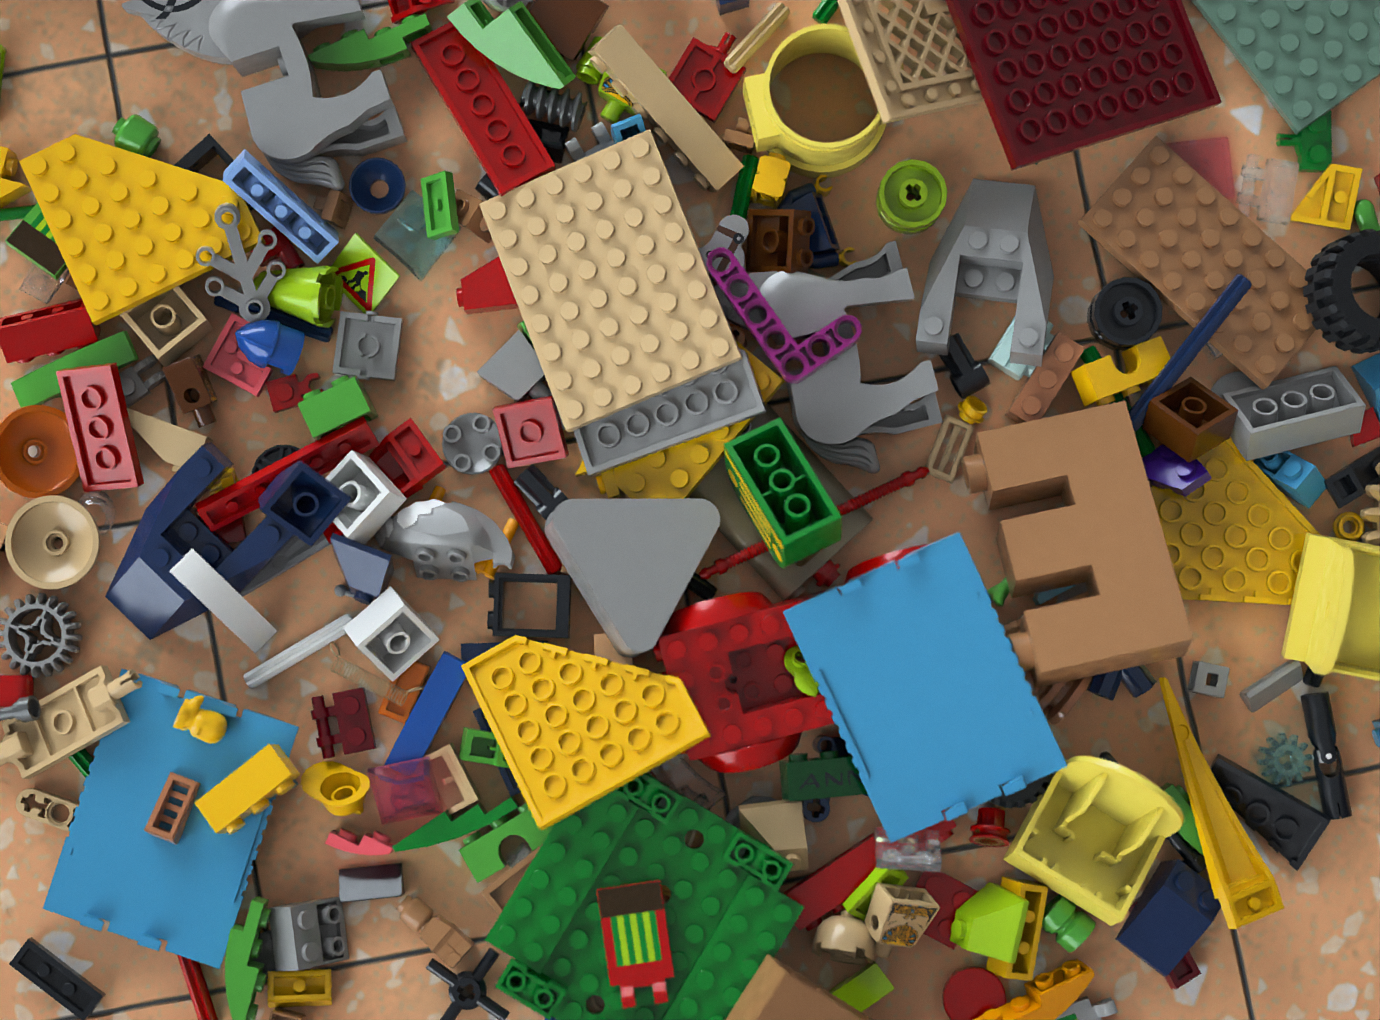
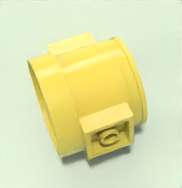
[743,24,904,178]

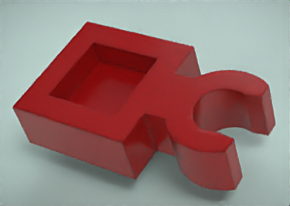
[266,373,324,413]

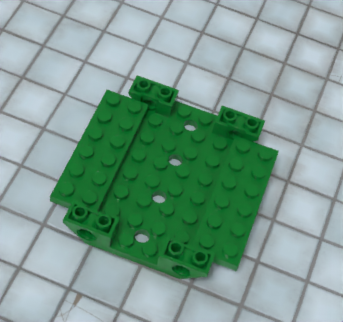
[485,773,804,1020]

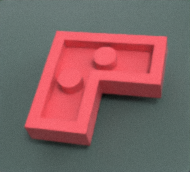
[202,313,273,397]

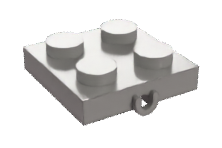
[332,311,403,381]

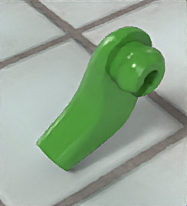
[1353,199,1380,231]

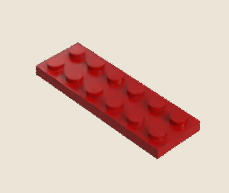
[410,22,556,197]

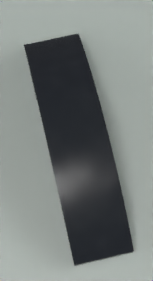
[1324,446,1380,509]

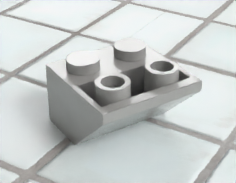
[268,897,349,971]

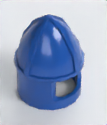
[235,320,305,376]

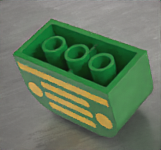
[724,417,842,568]

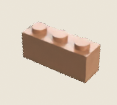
[1005,332,1085,424]

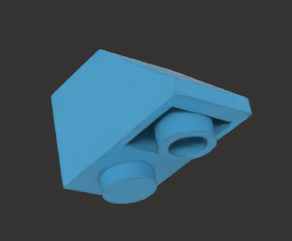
[1253,451,1326,508]

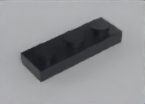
[9,937,106,1020]

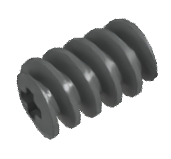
[519,80,587,132]

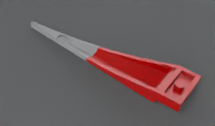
[240,418,447,597]

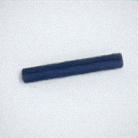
[214,295,333,342]

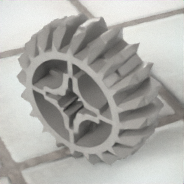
[0,593,82,678]

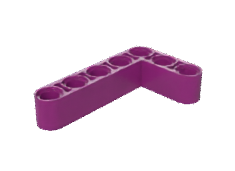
[707,247,862,384]

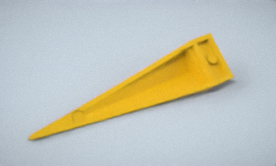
[1159,677,1284,929]

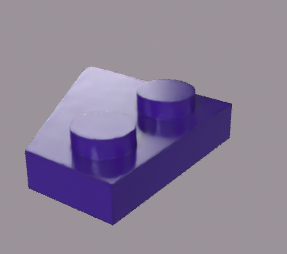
[1142,444,1212,497]

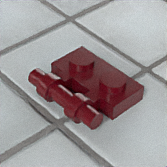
[311,687,376,759]

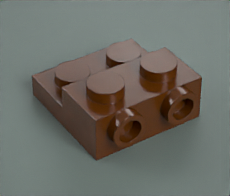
[746,209,815,274]

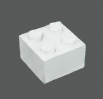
[326,450,407,544]
[344,586,440,682]

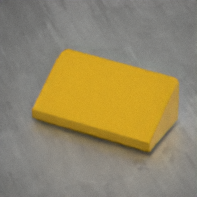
[267,969,332,1008]

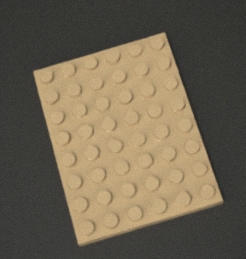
[479,129,743,433]

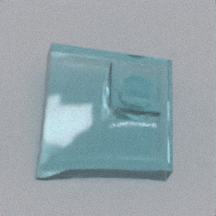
[374,190,461,281]

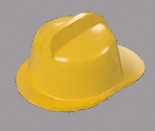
[300,761,371,816]

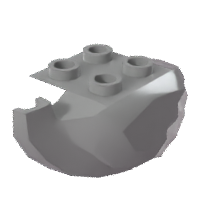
[374,499,515,582]

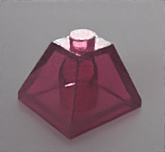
[367,756,443,825]

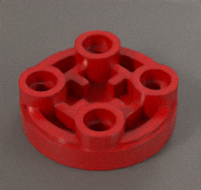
[942,966,1006,1020]

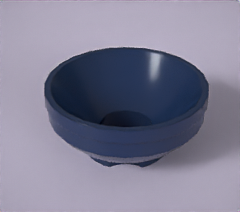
[349,157,406,215]

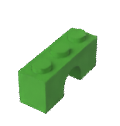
[459,803,554,883]

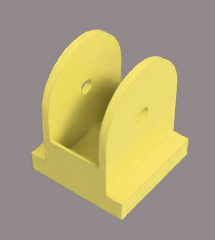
[1281,532,1380,681]

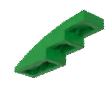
[392,796,520,852]

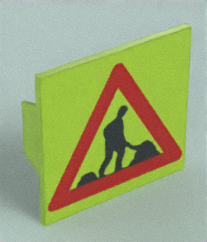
[331,233,400,314]

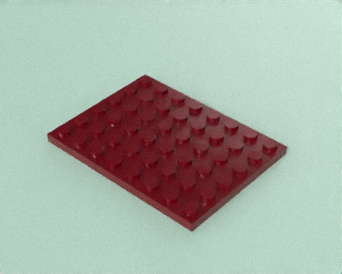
[945,0,1222,171]

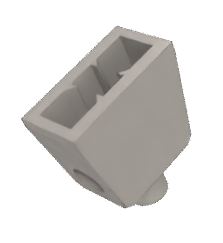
[477,330,552,402]

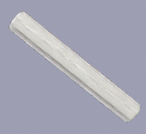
[243,614,353,688]

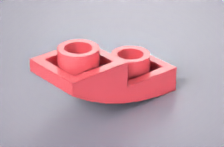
[325,828,394,855]

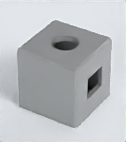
[1187,661,1230,698]

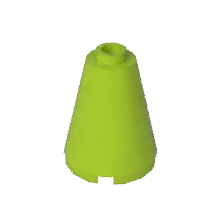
[253,265,343,328]

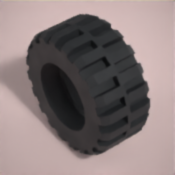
[1303,229,1380,354]

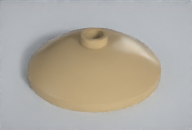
[5,495,100,589]

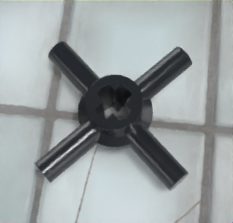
[425,948,510,1020]

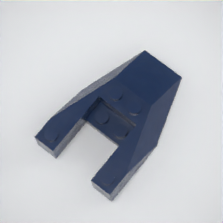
[105,442,295,640]

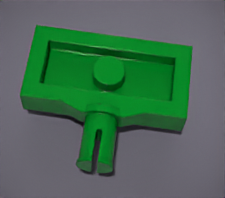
[1276,110,1332,172]

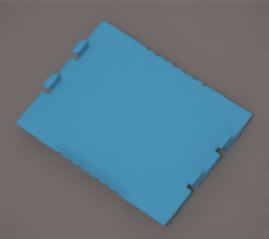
[783,532,1068,843]
[43,668,299,969]

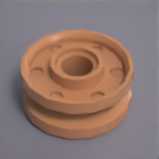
[1035,676,1092,725]

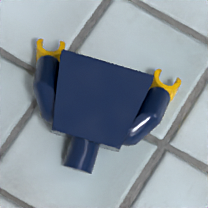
[777,175,857,269]

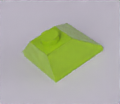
[950,882,1029,963]

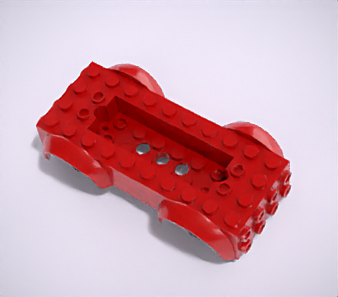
[653,544,928,773]

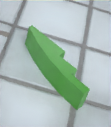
[11,331,139,407]

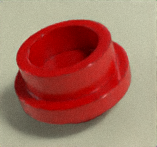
[812,559,841,587]

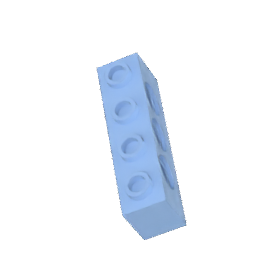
[222,149,339,264]

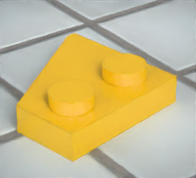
[1289,163,1362,230]

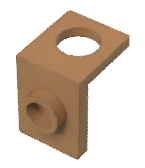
[455,189,492,243]

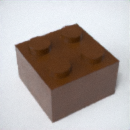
[1142,377,1239,463]

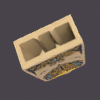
[864,883,940,958]

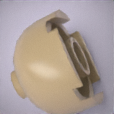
[812,911,876,965]

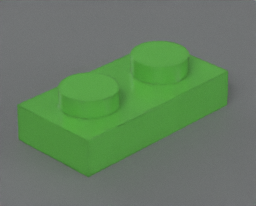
[421,171,459,240]

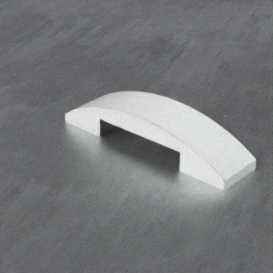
[170,549,277,653]

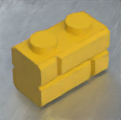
[750,152,791,209]

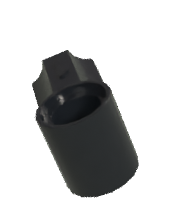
[939,333,990,399]
[514,464,568,520]

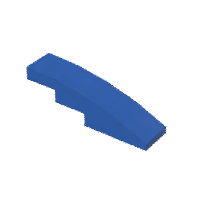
[383,651,467,781]

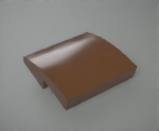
[530,0,609,61]

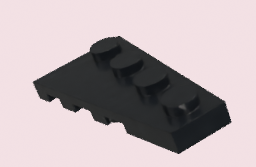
[1210,754,1330,871]

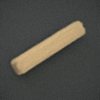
[724,2,790,73]

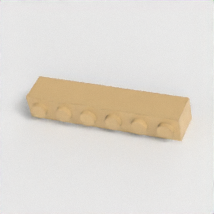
[588,24,744,192]

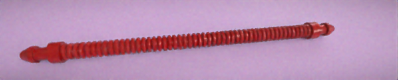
[698,466,929,579]

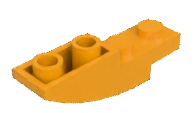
[973,958,1095,1020]

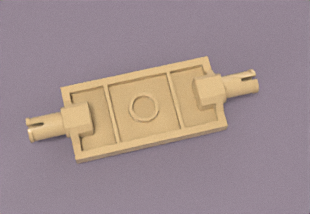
[0,665,142,779]

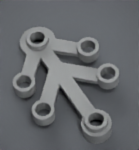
[196,203,286,322]

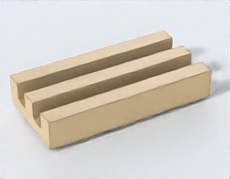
[925,414,975,484]

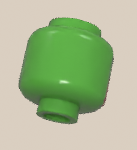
[112,114,161,158]

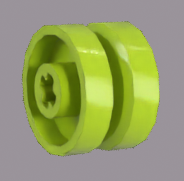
[876,159,948,235]

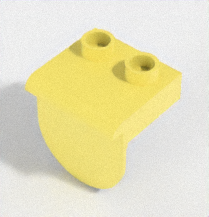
[1003,756,1184,926]

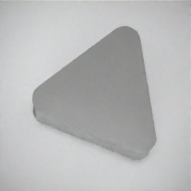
[544,498,720,658]

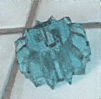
[1257,733,1313,786]

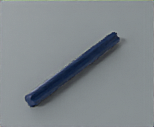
[1129,274,1252,431]

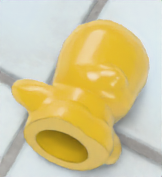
[173,695,227,744]

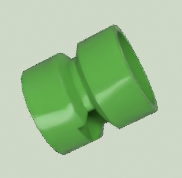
[1041,894,1096,953]

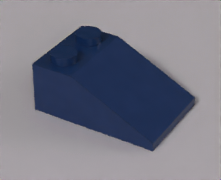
[1115,859,1221,977]

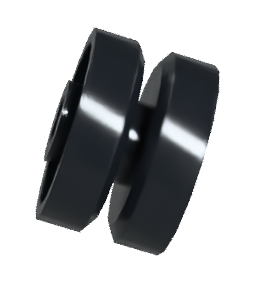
[1087,277,1162,351]

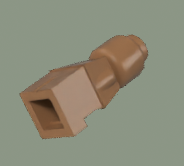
[396,895,475,969]

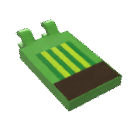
[5,202,67,280]

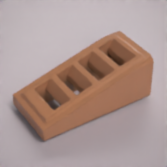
[144,772,200,845]

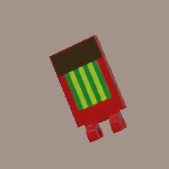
[597,879,675,1009]

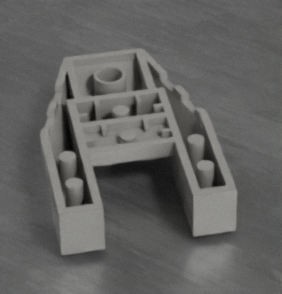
[916,179,1054,367]

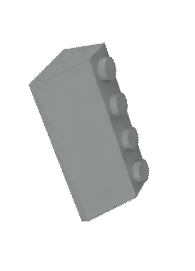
[1222,366,1366,461]

